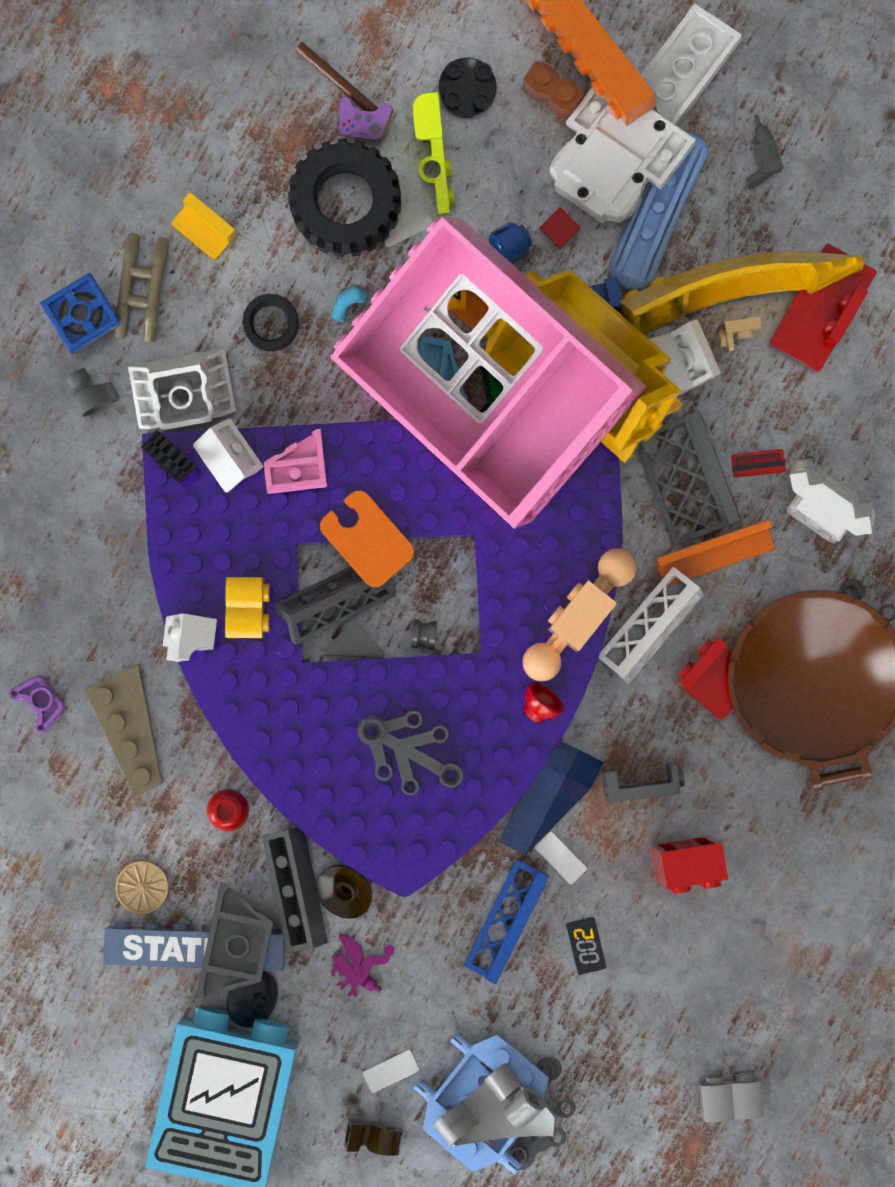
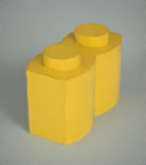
[225,577,270,638]

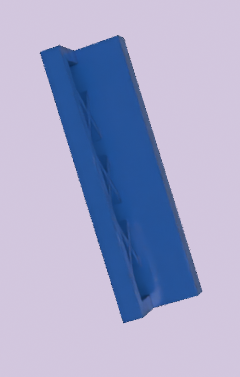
[464,859,549,984]

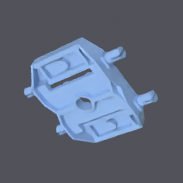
[413,1032,560,1175]

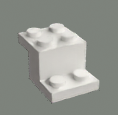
[649,319,721,396]

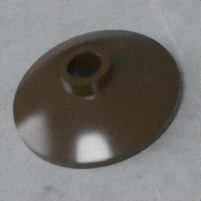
[316,865,373,919]

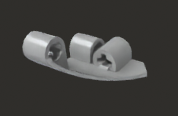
[433,1063,557,1147]

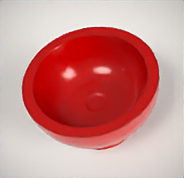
[523,682,565,723]
[206,789,249,832]

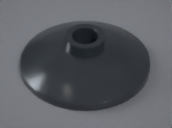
[226,971,278,1028]

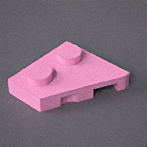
[264,429,327,494]

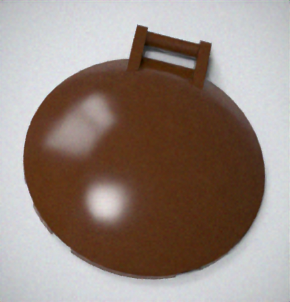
[728,590,895,791]

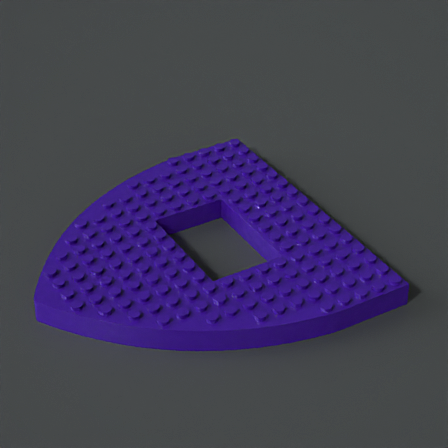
[142,420,623,897]

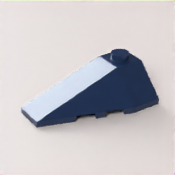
[499,737,604,855]

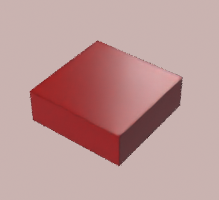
[539,207,581,250]

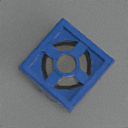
[40,273,122,354]

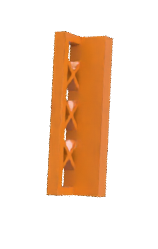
[654,520,776,586]

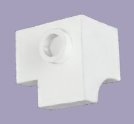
[163,613,217,662]

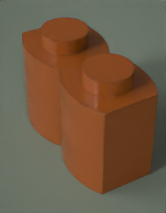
[523,61,584,119]

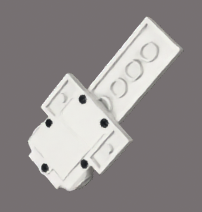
[550,4,742,224]

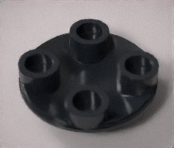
[439,57,497,116]

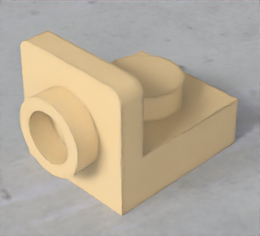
[718,317,761,354]

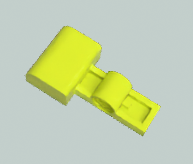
[413,92,455,214]

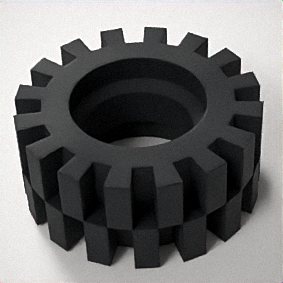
[141,430,197,484]

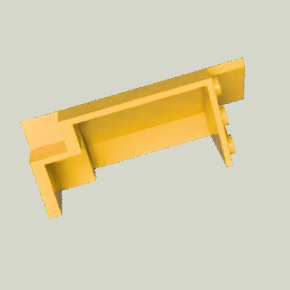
[477,270,684,463]

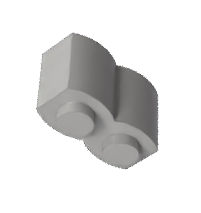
[699,1073,764,1122]

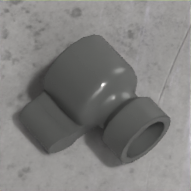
[64,368,120,417]

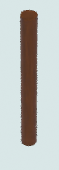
[295,42,378,112]

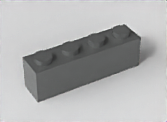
[262,828,328,953]

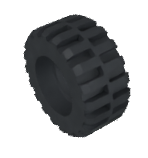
[288,138,401,257]

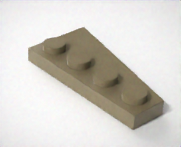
[85,664,163,796]

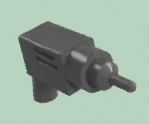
[746,114,784,190]

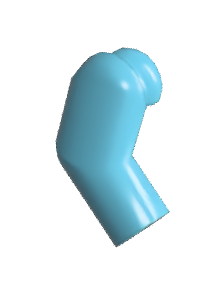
[330,285,368,323]

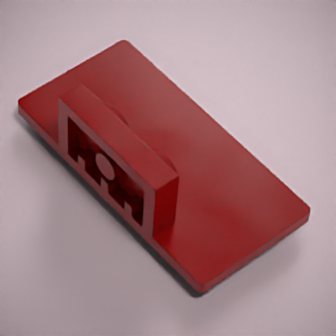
[769,243,877,372]

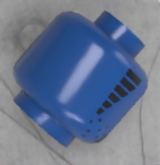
[489,222,532,264]

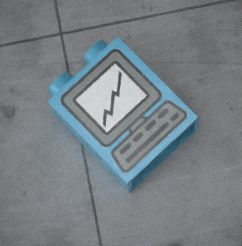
[145,1006,299,1187]

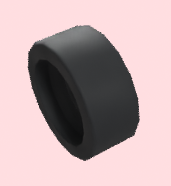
[242,293,299,352]

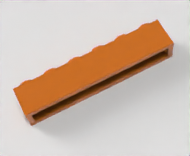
[525,0,656,126]

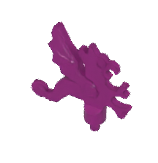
[331,933,394,997]

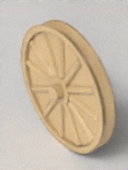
[115,861,169,915]

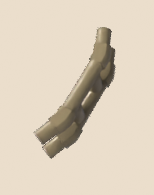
[114,233,169,342]

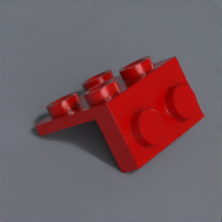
[677,638,733,719]

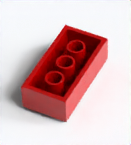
[651,836,728,894]

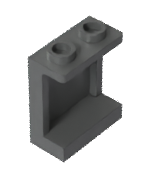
[601,762,685,803]

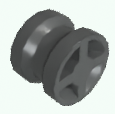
[411,619,437,650]

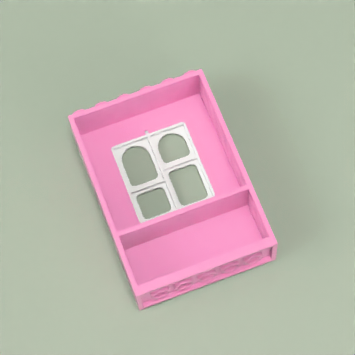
[330,217,647,528]

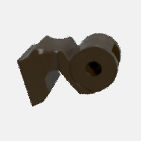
[344,1118,403,1156]

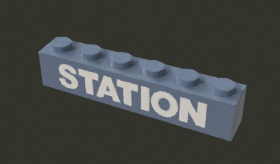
[103,921,285,971]

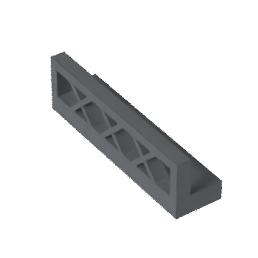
[275,567,395,645]

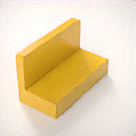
[171,192,237,261]

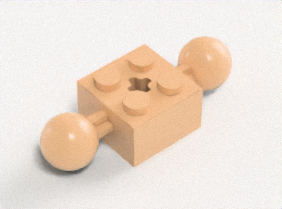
[523,548,637,681]

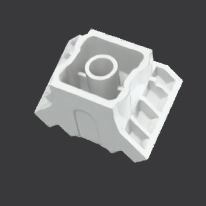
[128,348,236,430]
[786,458,876,544]

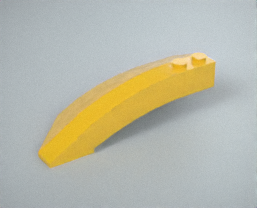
[619,251,865,335]

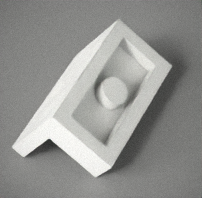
[193,418,264,493]

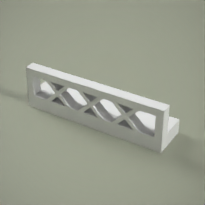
[598,567,704,685]

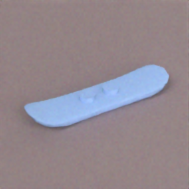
[609,131,708,292]

